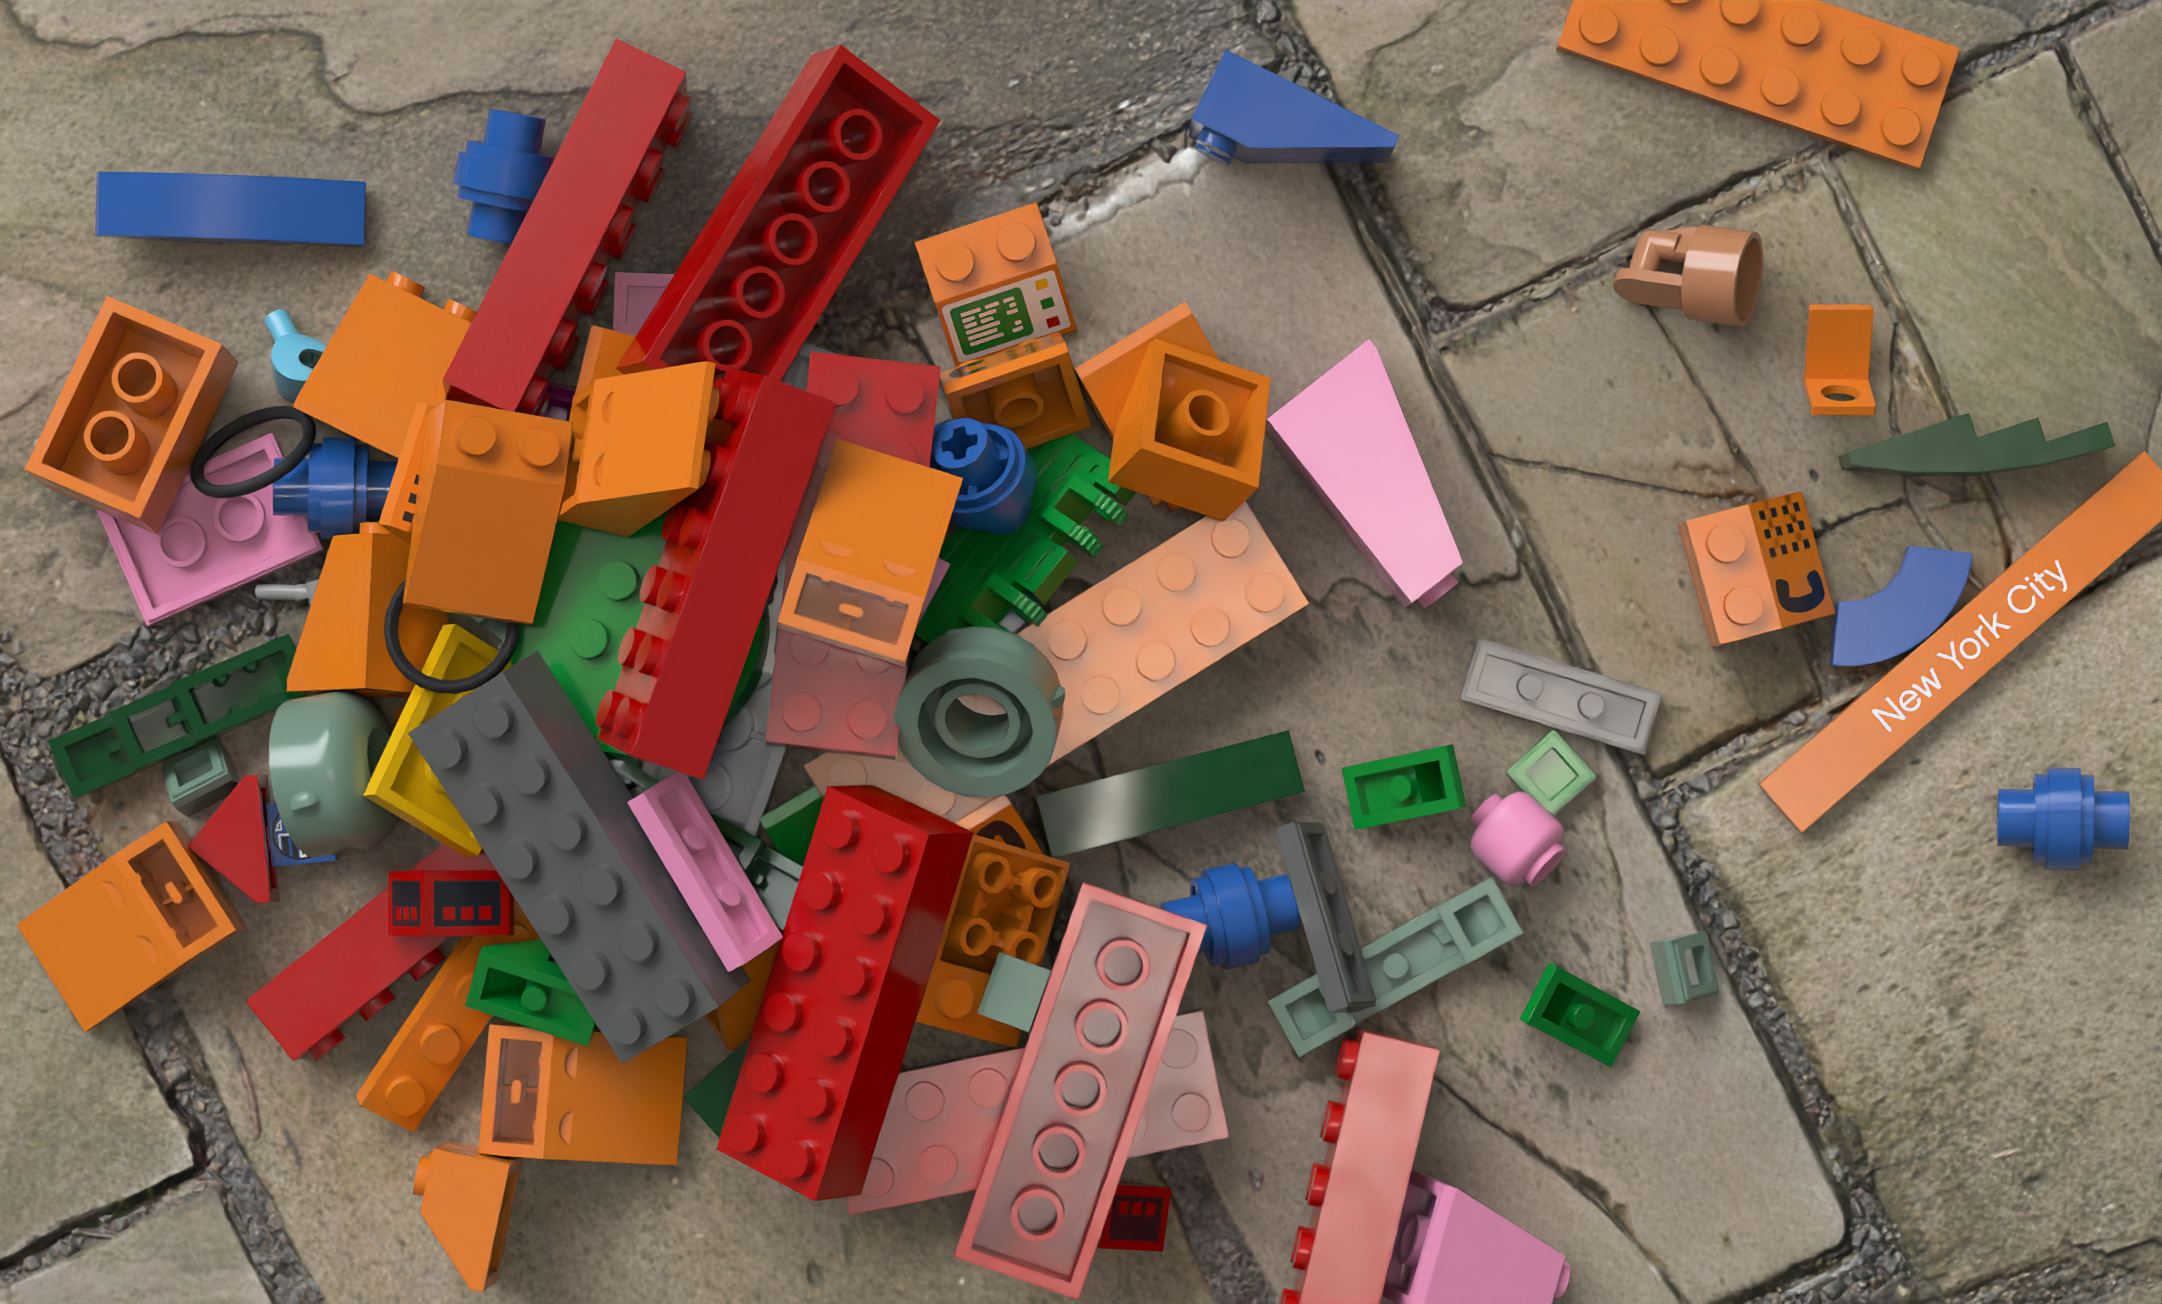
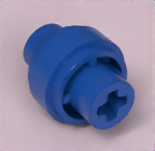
[453,108,555,244]
[929,418,1036,535]
[273,437,398,539]
[1997,767,2130,871]
[1161,863,1300,970]

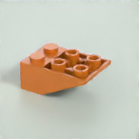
[557,361,719,537]
[777,439,963,667]
[17,821,248,1032]
[915,834,1070,1048]
[478,1021,688,1165]

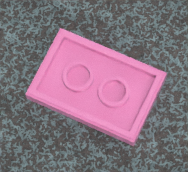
[97,433,325,627]

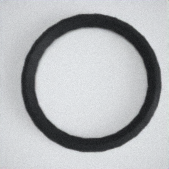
[190,406,316,498]
[384,580,520,694]

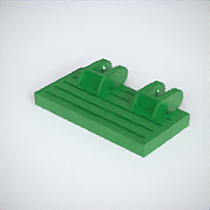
[914,434,1137,646]

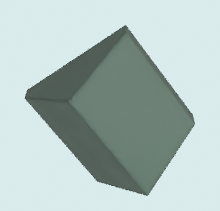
[161,737,241,817]
[1650,931,1719,1005]
[977,952,1052,1032]

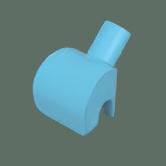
[264,309,327,403]

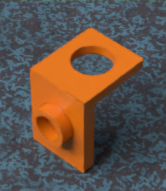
[1803,304,1876,416]

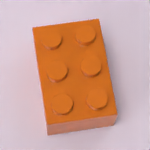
[24,296,239,535]

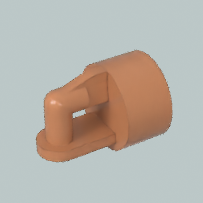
[1613,225,1763,327]

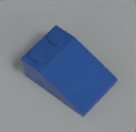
[1189,50,1400,166]

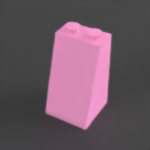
[1265,339,1463,609]

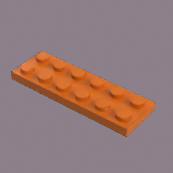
[1555,0,1960,171]

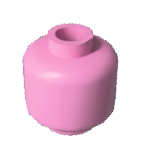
[1471,792,1566,886]

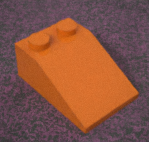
[403,400,573,625]

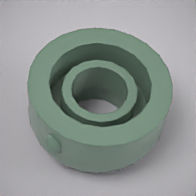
[894,626,1065,798]
[269,691,399,858]

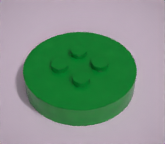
[506,503,770,757]

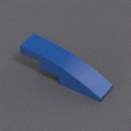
[95,171,366,247]

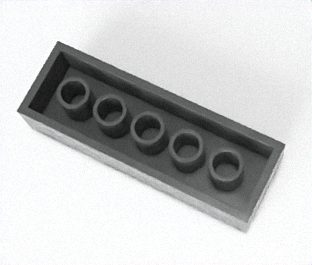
[408,650,751,1064]

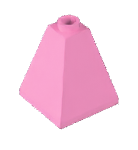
[1382,1169,1570,1304]

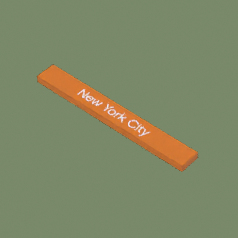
[1757,451,2162,833]

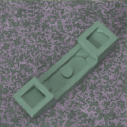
[1267,877,1523,1057]

